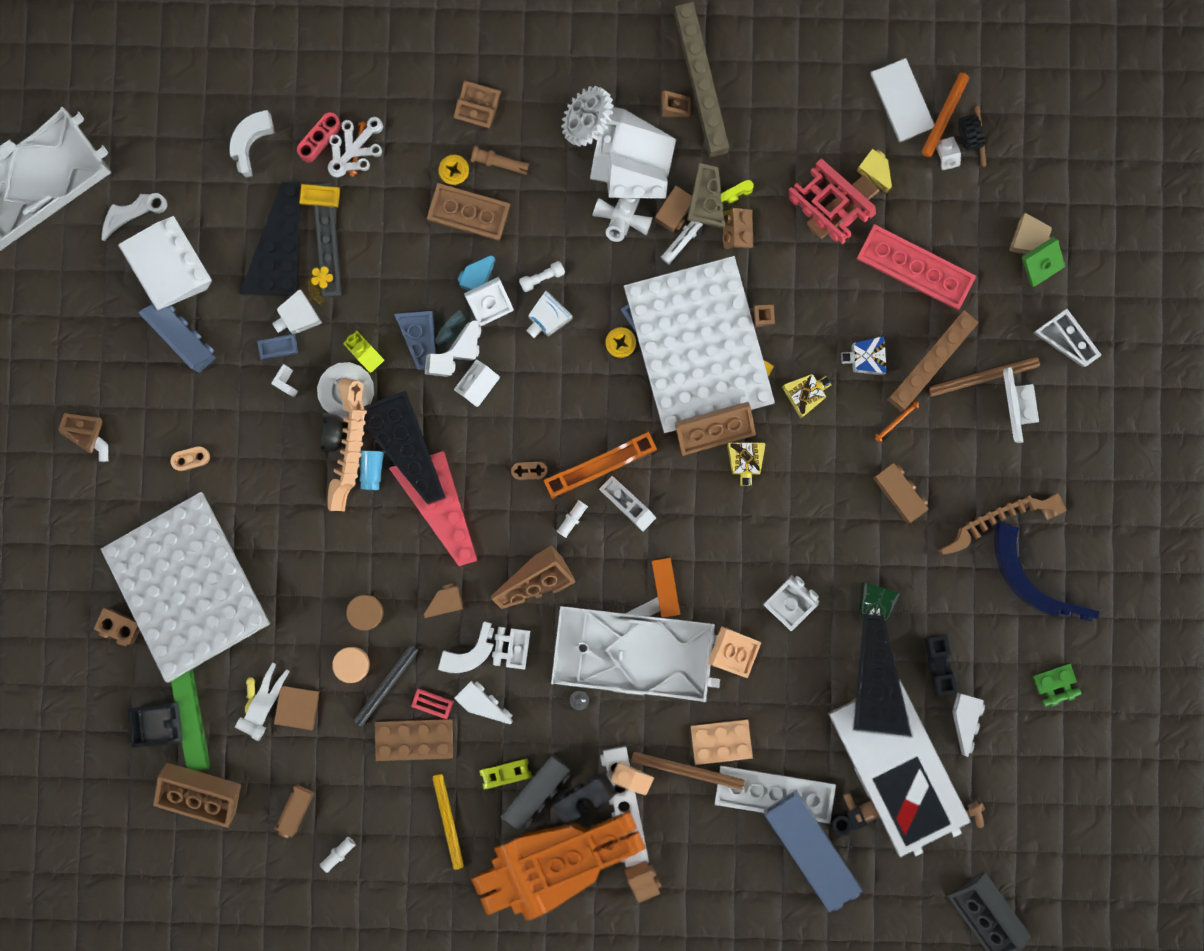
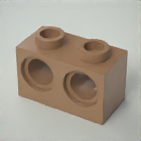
[94,608,140,646]

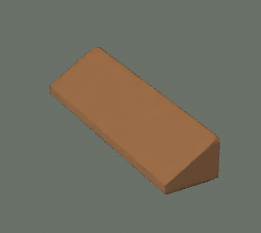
[807,175,879,239]

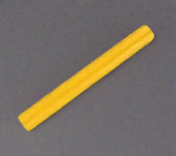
[433,774,464,870]

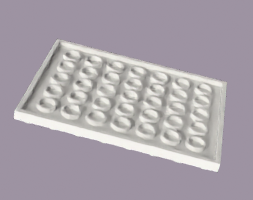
[624,256,775,433]
[101,492,270,682]

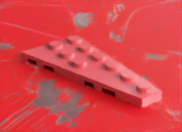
[389,451,478,566]

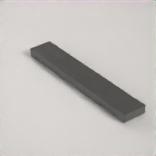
[312,183,342,298]

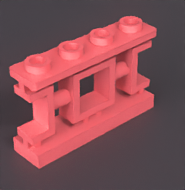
[788,158,876,244]

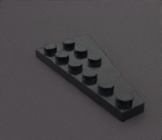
[239,182,301,296]
[363,391,446,505]
[853,614,913,738]

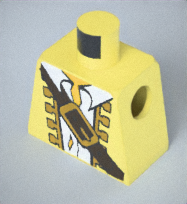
[782,374,831,418]
[727,443,765,486]

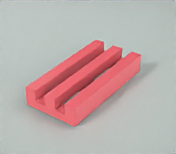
[411,688,454,719]

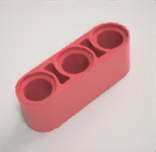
[297,112,341,162]

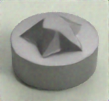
[570,691,589,710]

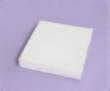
[464,277,514,327]

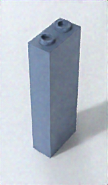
[764,789,862,912]

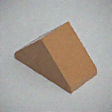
[661,91,691,117]

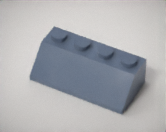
[139,304,216,373]

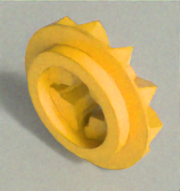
[439,155,469,185]
[606,327,636,358]

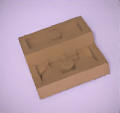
[454,81,501,128]

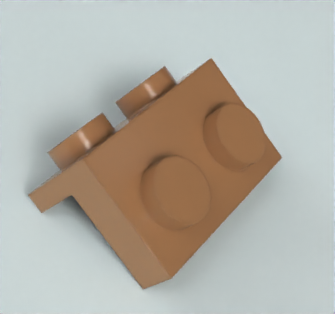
[723,208,753,249]

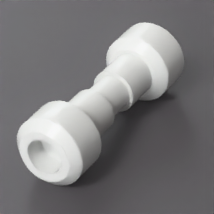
[519,261,565,292]

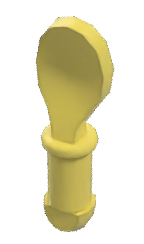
[245,677,256,714]

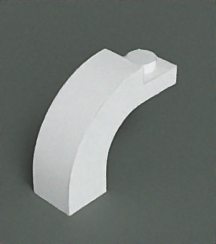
[230,110,275,178]
[438,621,494,673]

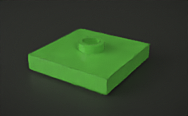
[1022,237,1065,287]

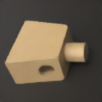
[1009,213,1059,254]

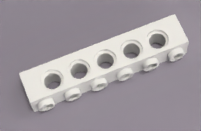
[600,745,649,867]

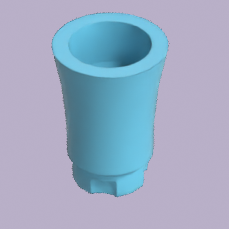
[359,450,385,490]

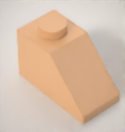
[610,761,654,796]

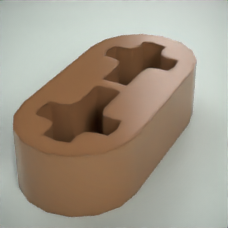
[511,462,548,480]

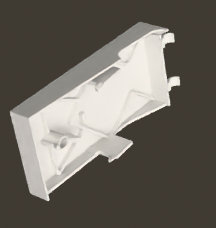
[551,606,720,702]

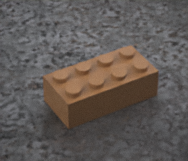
[154,762,241,828]

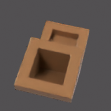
[749,305,775,328]

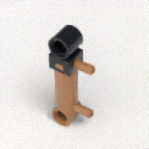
[830,793,880,836]

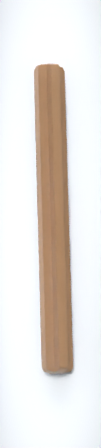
[929,357,1040,396]
[631,752,745,790]

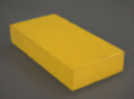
[300,184,340,207]

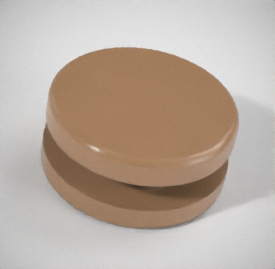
[346,595,384,631]

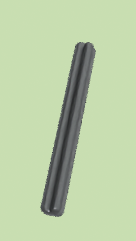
[354,645,418,726]

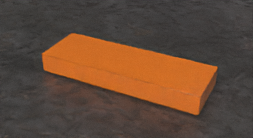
[652,558,680,618]

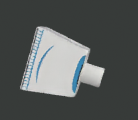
[526,291,573,338]

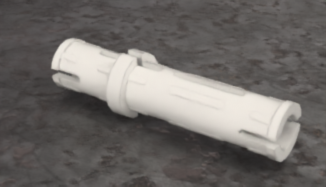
[661,221,703,265]

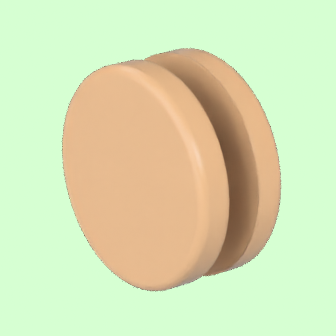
[332,647,370,683]

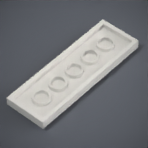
[714,765,836,823]

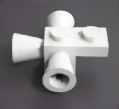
[593,198,653,242]

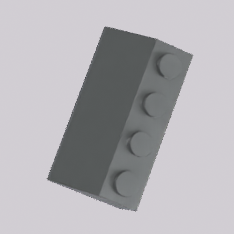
[501,754,571,830]
[948,873,1031,951]

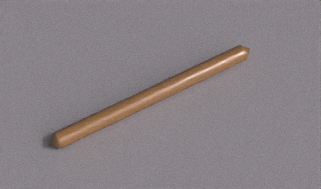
[975,105,986,167]

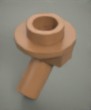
[966,801,985,828]

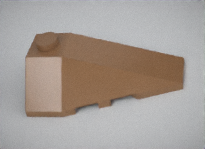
[491,545,576,609]

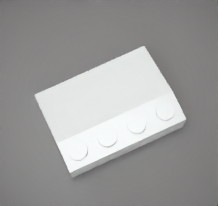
[118,216,212,311]

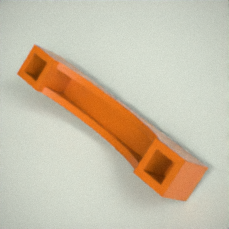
[543,432,657,499]

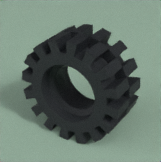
[958,114,985,151]

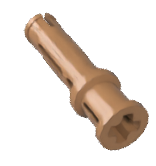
[471,145,529,175]

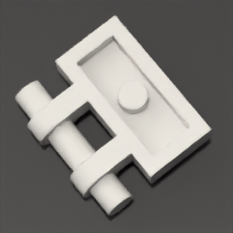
[492,627,530,670]

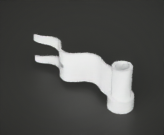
[235,663,290,742]

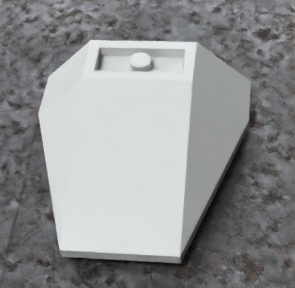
[590,107,676,183]

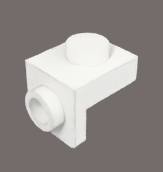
[936,137,961,170]

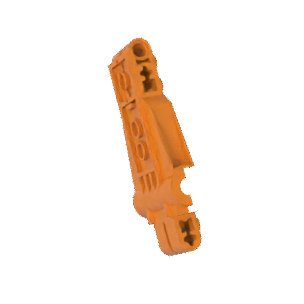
[471,811,646,920]

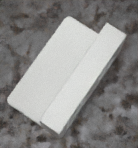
[454,359,500,407]
[271,364,298,398]

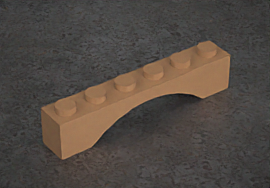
[887,310,979,412]

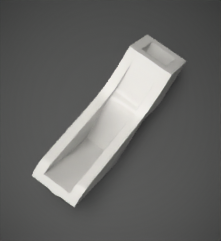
[425,321,481,377]

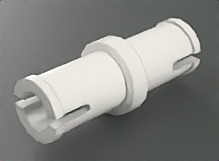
[557,500,588,538]
[320,837,356,873]

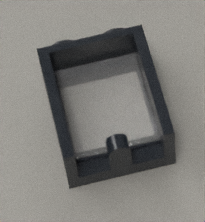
[128,702,183,748]

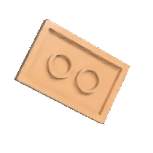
[707,627,761,678]
[690,719,753,765]

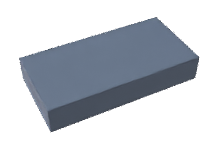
[257,334,299,360]

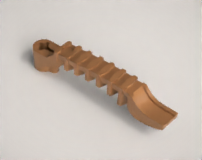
[938,493,1067,555]

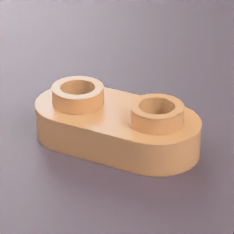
[171,447,210,471]

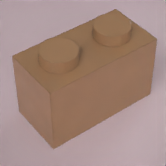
[655,186,692,233]

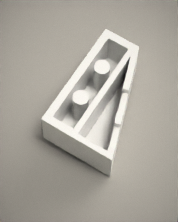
[607,153,668,198]
[1033,309,1101,367]

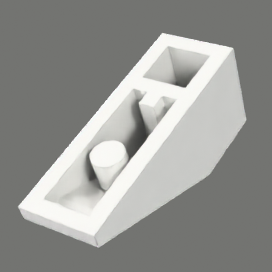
[599,476,656,531]

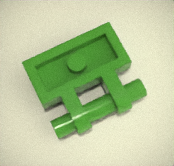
[1033,663,1081,707]

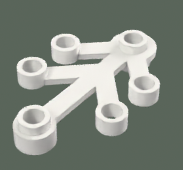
[328,117,383,177]

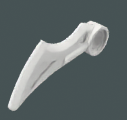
[102,193,167,241]

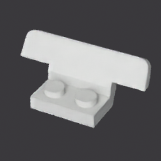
[1003,368,1039,443]

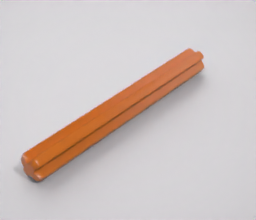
[921,73,969,157]

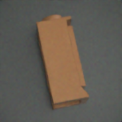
[275,784,315,838]

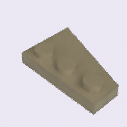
[687,163,725,228]

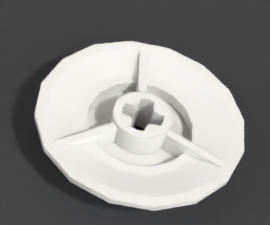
[317,362,374,419]

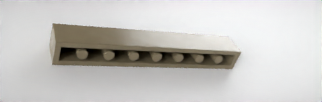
[674,2,729,157]

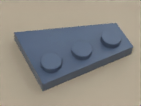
[394,311,436,370]

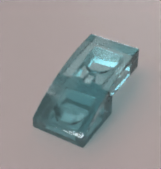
[435,310,465,346]

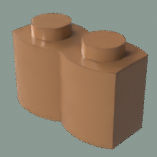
[624,861,662,903]

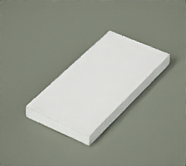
[870,58,934,143]

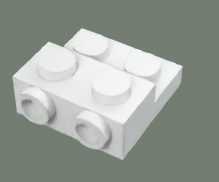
[763,575,820,631]

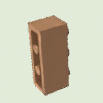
[873,463,929,524]

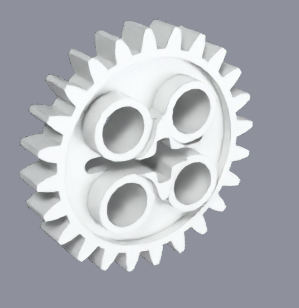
[561,86,614,147]

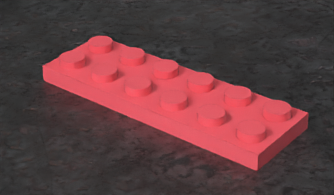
[856,224,976,311]

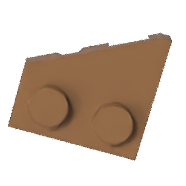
[58,413,103,453]

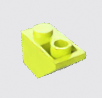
[343,331,384,373]

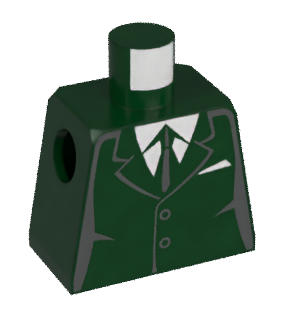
[859,583,900,621]

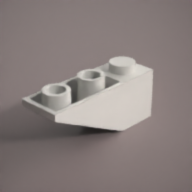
[454,681,513,724]
[952,693,985,757]

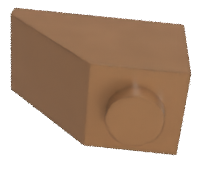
[424,584,464,618]

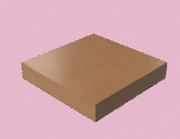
[274,686,320,730]

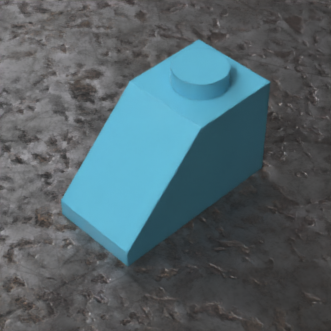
[458,256,495,291]

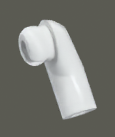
[94,437,109,462]

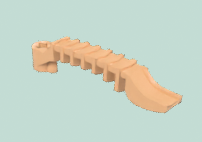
[328,377,367,512]

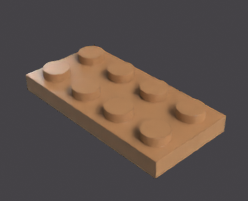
[427,183,511,241]
[674,401,756,456]
[375,719,454,761]

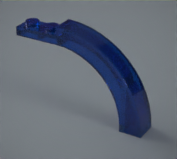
[994,523,1099,621]

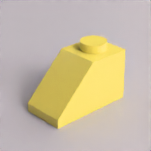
[857,149,892,193]

